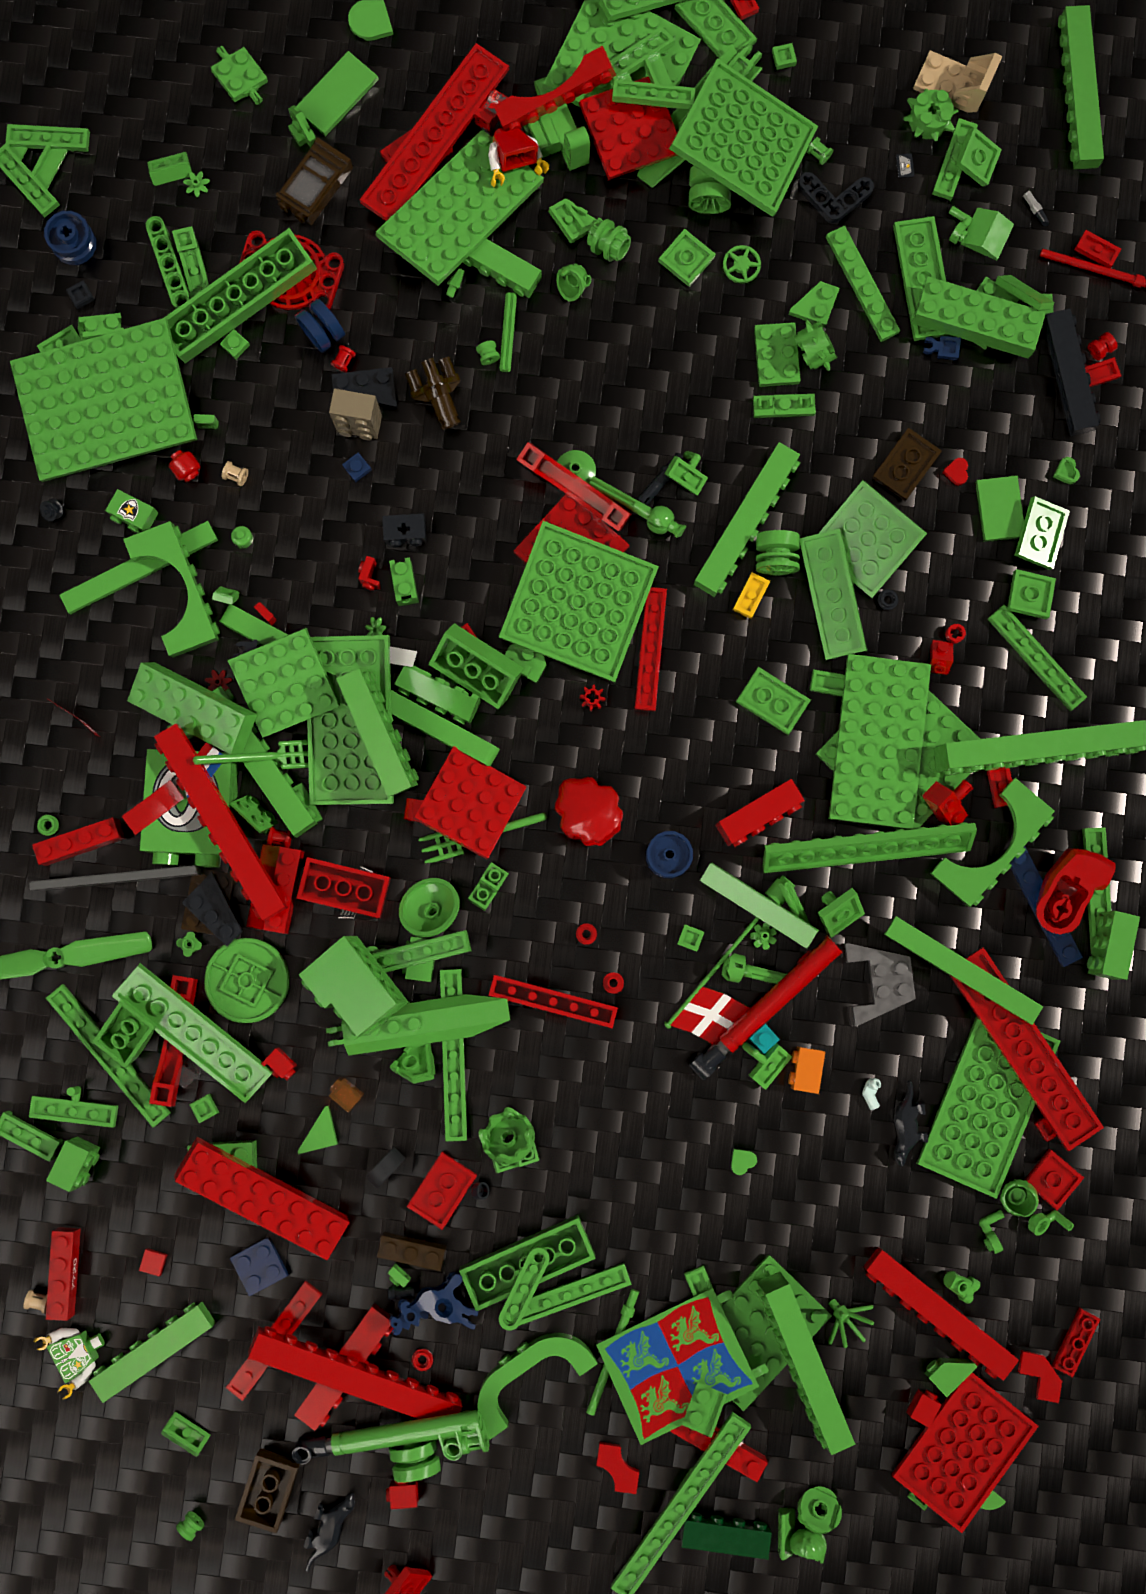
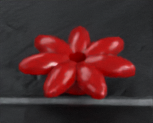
[205,670,232,691]

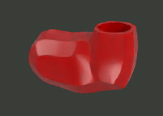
[1036,848,1116,934]

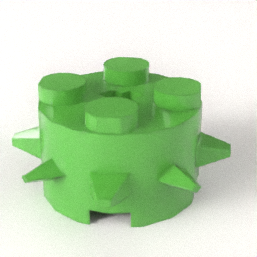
[904,88,958,141]
[794,319,837,371]

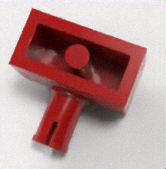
[922,779,973,826]

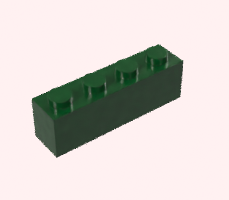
[680,1512,772,1560]

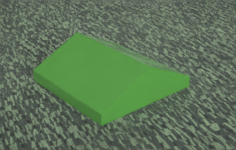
[961,208,1014,261]

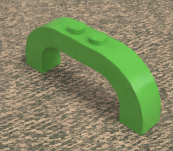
[478,1333,598,1439]

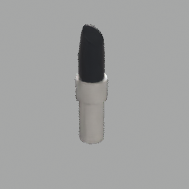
[1023,191,1049,226]

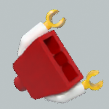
[488,128,549,187]

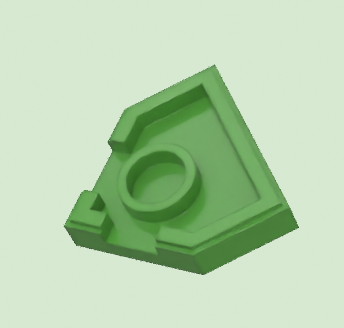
[288,105,316,149]
[505,644,546,684]
[390,1043,436,1084]

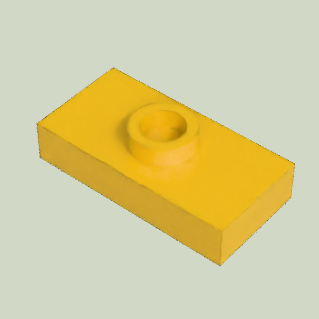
[733,572,770,619]

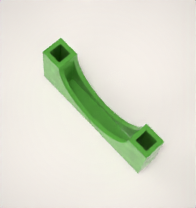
[123,521,220,658]
[930,778,1055,907]

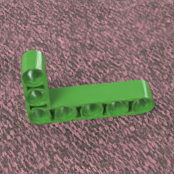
[534,77,590,171]

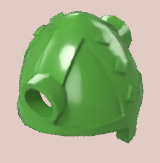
[556,264,591,301]

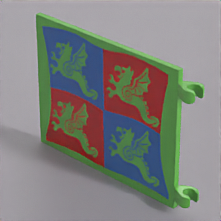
[597,1288,768,1445]

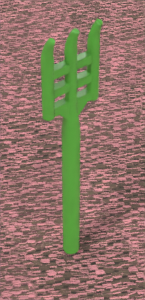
[193,740,309,769]
[418,813,547,863]

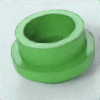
[37,815,59,836]

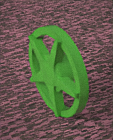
[723,245,761,283]

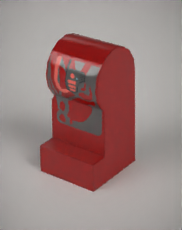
[474,89,508,133]

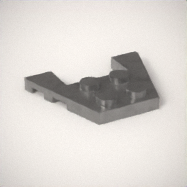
[844,943,916,1026]

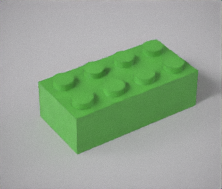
[428,623,524,709]

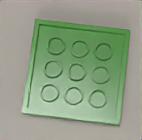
[819,480,927,598]
[228,628,340,738]

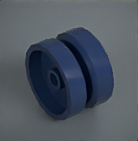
[44,211,96,265]
[294,298,345,353]
[646,831,693,878]

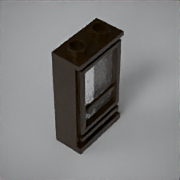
[276,137,353,226]

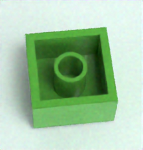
[46,1137,100,1192]

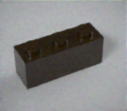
[377,1232,446,1271]

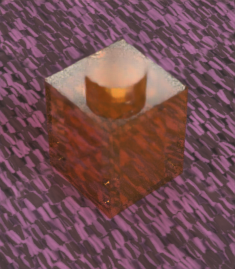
[329,1078,364,1112]

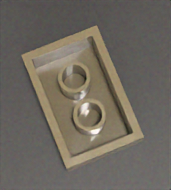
[329,389,382,440]

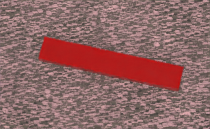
[635,587,667,711]
[226,1281,322,1401]

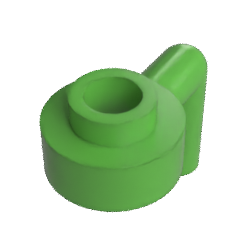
[949,206,972,244]
[979,1209,1005,1254]
[1028,1210,1074,1236]

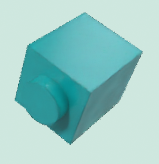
[749,1024,780,1054]

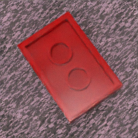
[407,1152,477,1230]

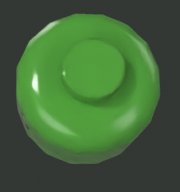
[231,526,253,548]

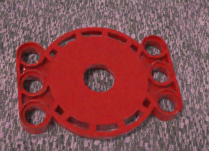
[239,231,344,310]

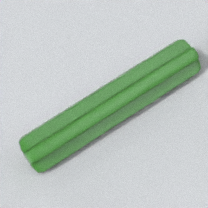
[779,879,810,924]

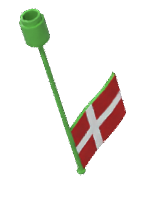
[664,876,795,1044]

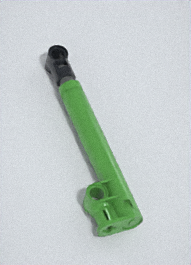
[292,1409,489,1465]

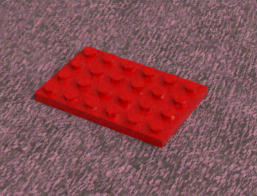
[891,1372,1038,1533]

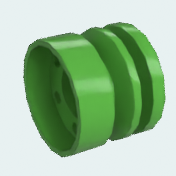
[756,530,800,575]

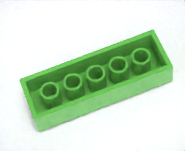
[911,276,1046,359]
[127,662,257,754]
[336,668,419,797]
[459,1215,596,1311]

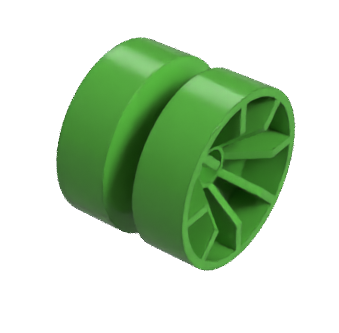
[689,166,732,214]

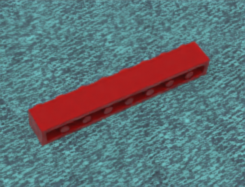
[863,1247,1019,1381]

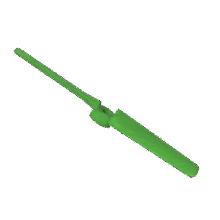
[0,932,152,979]

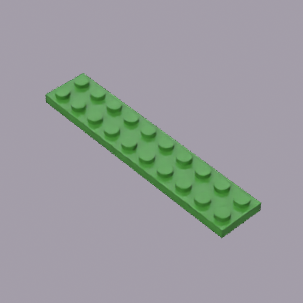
[763,823,977,873]

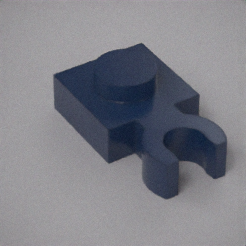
[923,336,961,360]

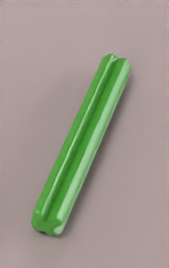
[500,292,517,372]

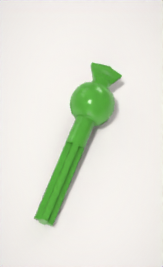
[589,476,686,538]

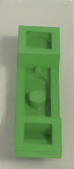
[172,226,209,298]

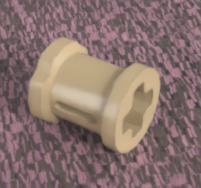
[222,461,248,486]
[23,1290,47,1314]

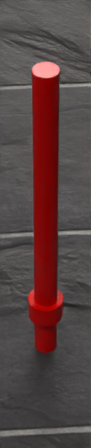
[1040,248,1146,288]

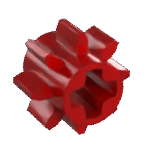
[579,685,605,712]

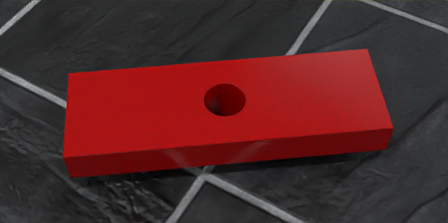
[1051,1307,1100,1377]

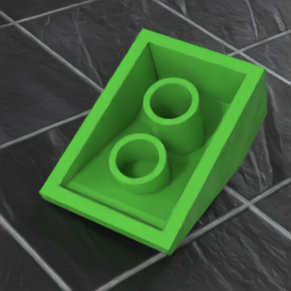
[93,998,157,1069]

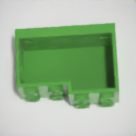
[299,936,408,1037]

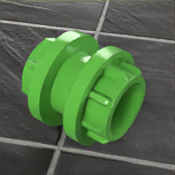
[587,219,631,262]

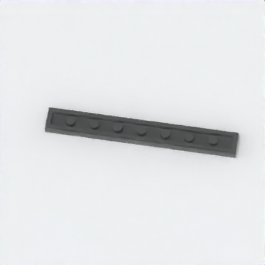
[29,866,202,891]

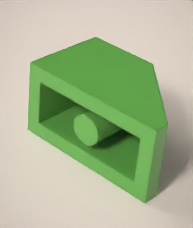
[925,1358,977,1397]

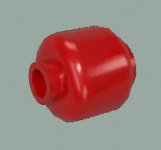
[169,450,200,482]

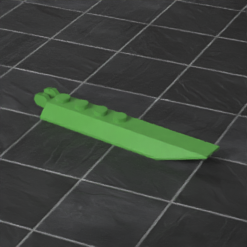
[637,43,762,188]
[326,994,510,1056]

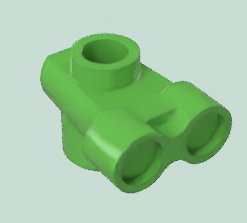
[943,1271,980,1304]

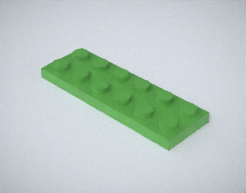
[893,216,952,341]
[800,528,867,660]

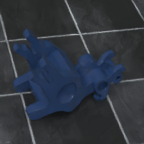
[389,1272,478,1335]

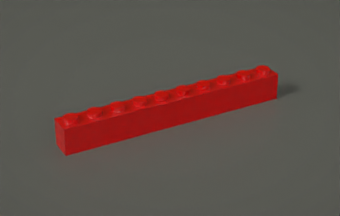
[154,724,288,921]
[248,1326,462,1419]

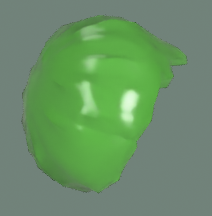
[1000,1179,1039,1217]
[789,1527,827,1564]

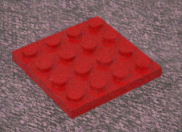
[579,76,678,180]
[514,494,630,564]
[413,746,527,859]

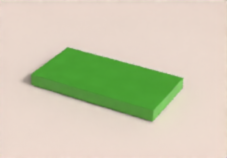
[675,0,757,58]
[297,51,379,137]

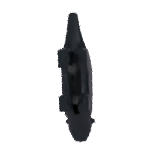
[894,1080,928,1167]
[303,1493,356,1572]

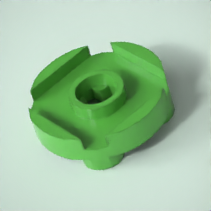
[798,1486,842,1534]

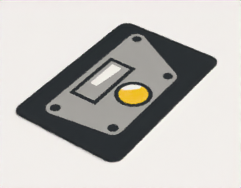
[896,153,914,178]

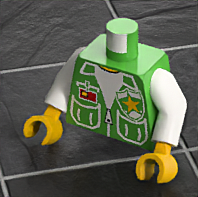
[33,1328,105,1399]

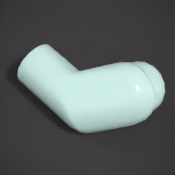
[862,1078,881,1110]

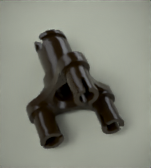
[405,357,461,430]

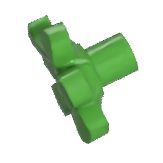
[750,923,777,950]

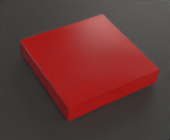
[1024,1149,1084,1211]

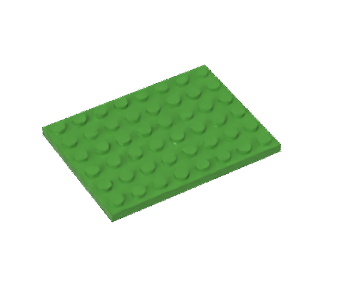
[10,318,197,482]

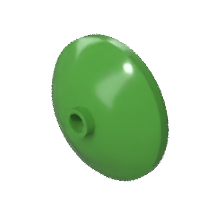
[399,878,460,937]

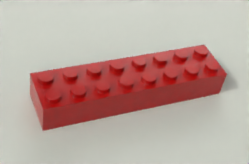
[174,1137,350,1260]

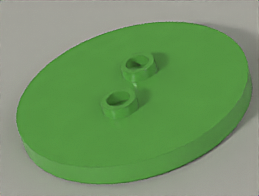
[204,938,290,1023]

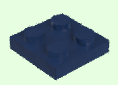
[230,1236,289,1296]

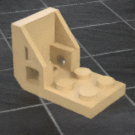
[913,50,1002,113]

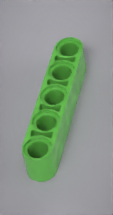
[146,216,191,309]

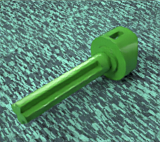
[722,953,787,984]

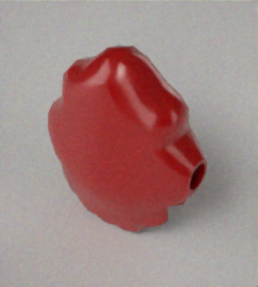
[555,777,623,846]

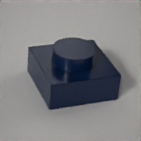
[342,452,371,483]

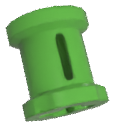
[806,137,833,165]

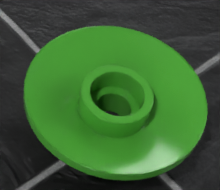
[557,450,596,483]

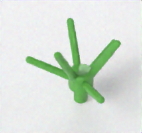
[828,1299,874,1348]

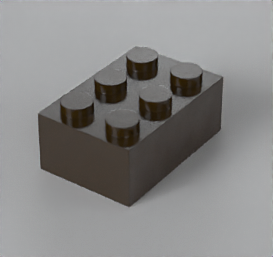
[235,1448,300,1534]

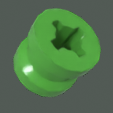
[476,341,500,365]
[176,1511,204,1541]

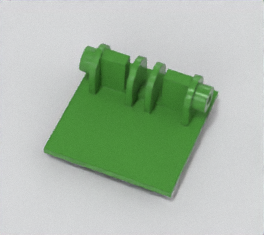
[230,794,279,835]

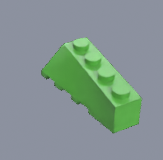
[395,666,481,725]

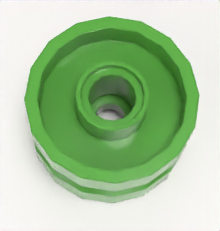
[389,1440,441,1483]

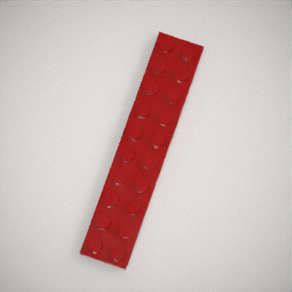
[360,43,509,221]
[950,947,1104,1151]

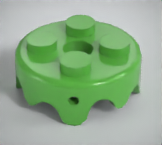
[479,1107,535,1165]

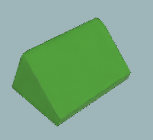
[147,152,192,186]
[161,1412,211,1457]
[778,1508,795,1560]

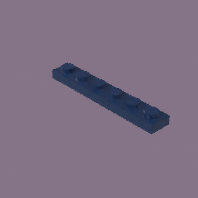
[1010,846,1083,967]

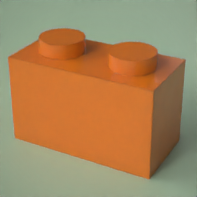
[788,1046,825,1094]

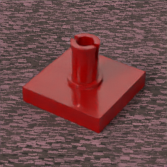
[384,1565,433,1594]

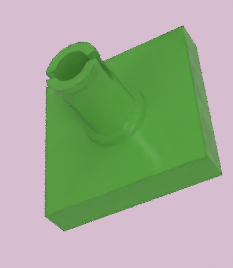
[818,888,865,938]

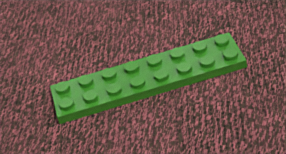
[112,963,273,1103]

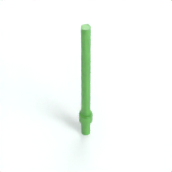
[586,1289,639,1416]

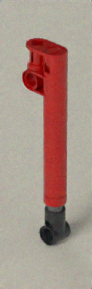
[689,935,843,1081]

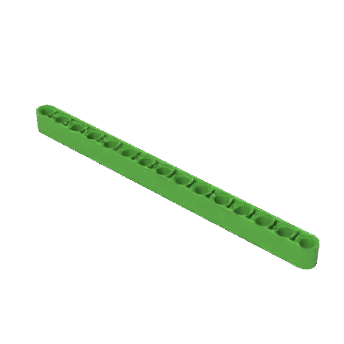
[219,604,500,766]

